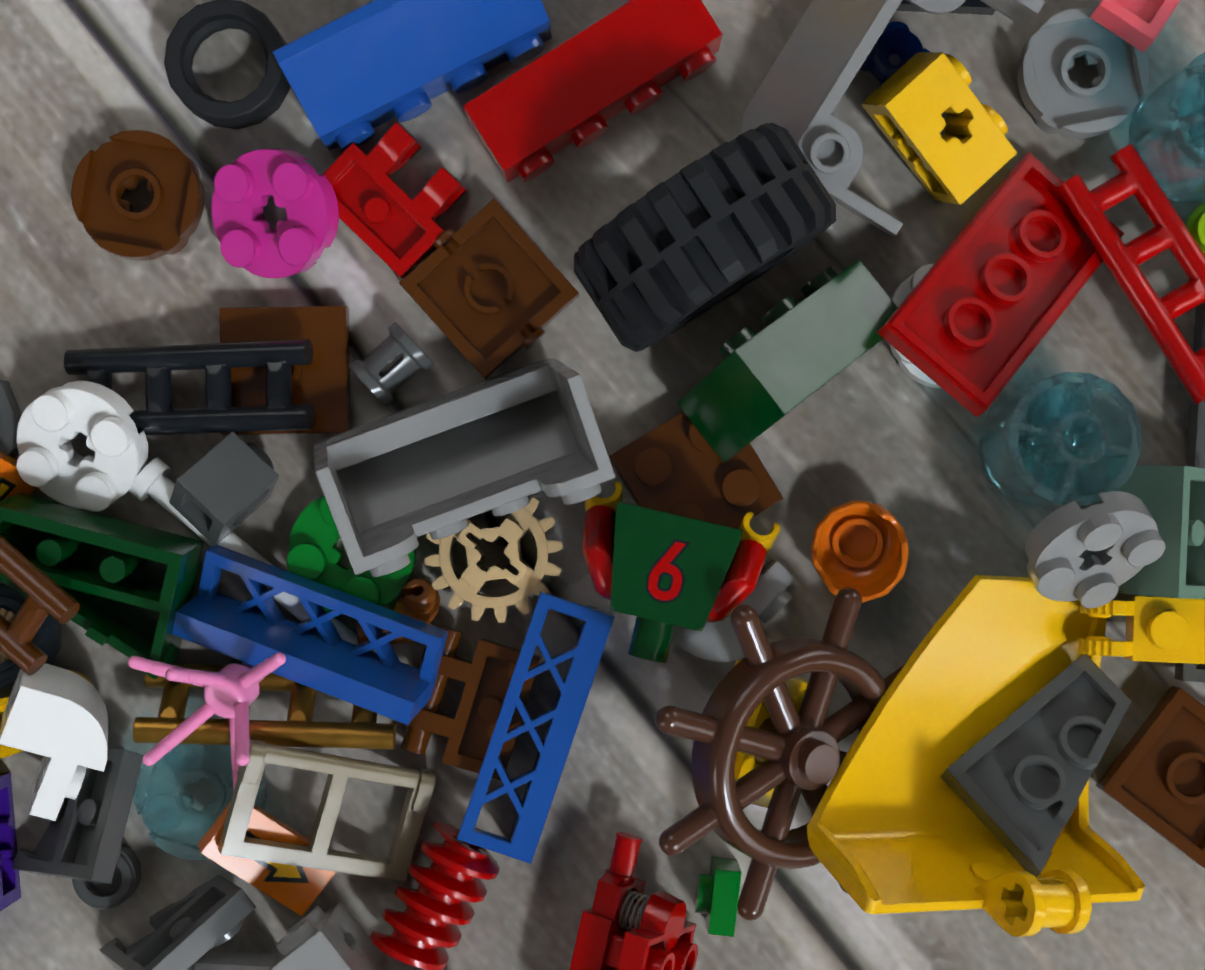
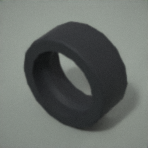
[164,0,291,129]

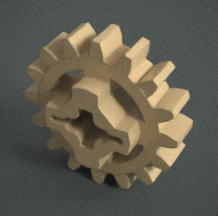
[424,497,564,623]

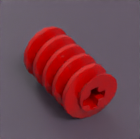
[369,822,500,970]

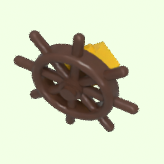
[655,587,905,921]

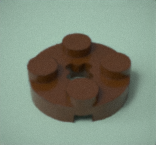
[71,130,204,261]

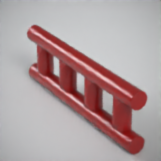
[1057,144,1205,405]

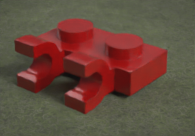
[323,122,467,279]

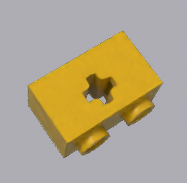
[861,52,1017,205]

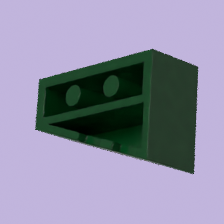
[0,493,204,679]

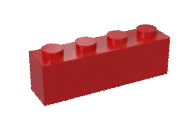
[463,0,723,183]

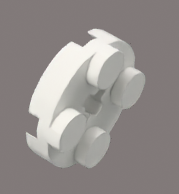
[16,380,149,512]

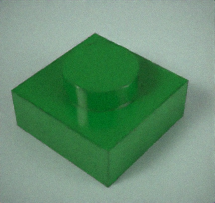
[695,857,741,937]

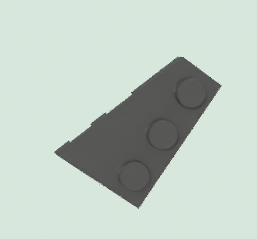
[941,654,1131,877]

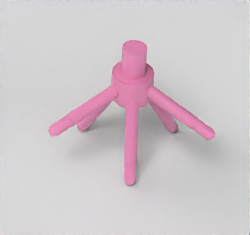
[128,652,286,790]

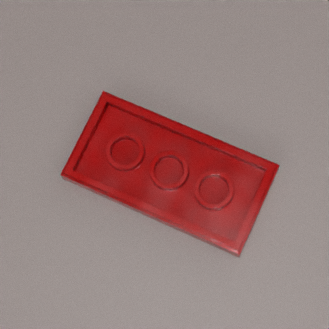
[877,151,1124,418]

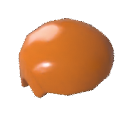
[811,500,909,603]

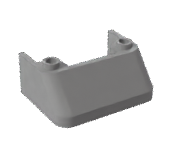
[742,0,1045,235]

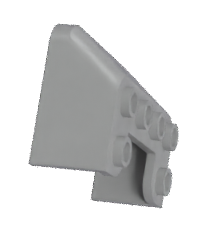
[314,358,616,577]

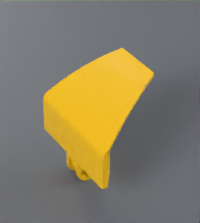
[807,575,1145,937]

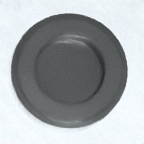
[72,844,141,909]

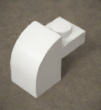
[0,663,108,821]

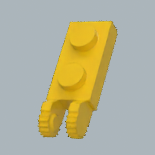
[1078,595,1205,664]

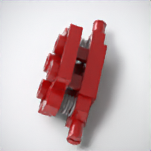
[569,832,698,970]

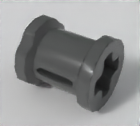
[348,322,434,406]

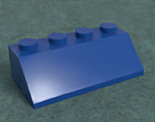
[273,0,552,151]

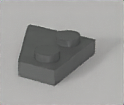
[12,748,144,884]
[99,875,256,970]

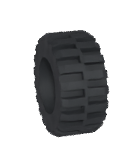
[574,123,836,352]

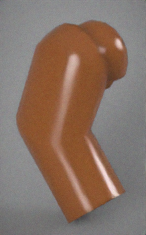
[356,578,441,645]

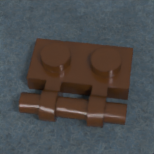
[401,625,541,780]

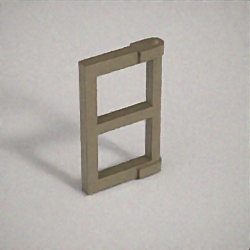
[218,739,436,882]

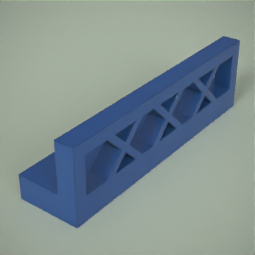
[172,545,448,725]
[457,591,615,864]

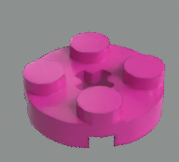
[211,148,339,278]

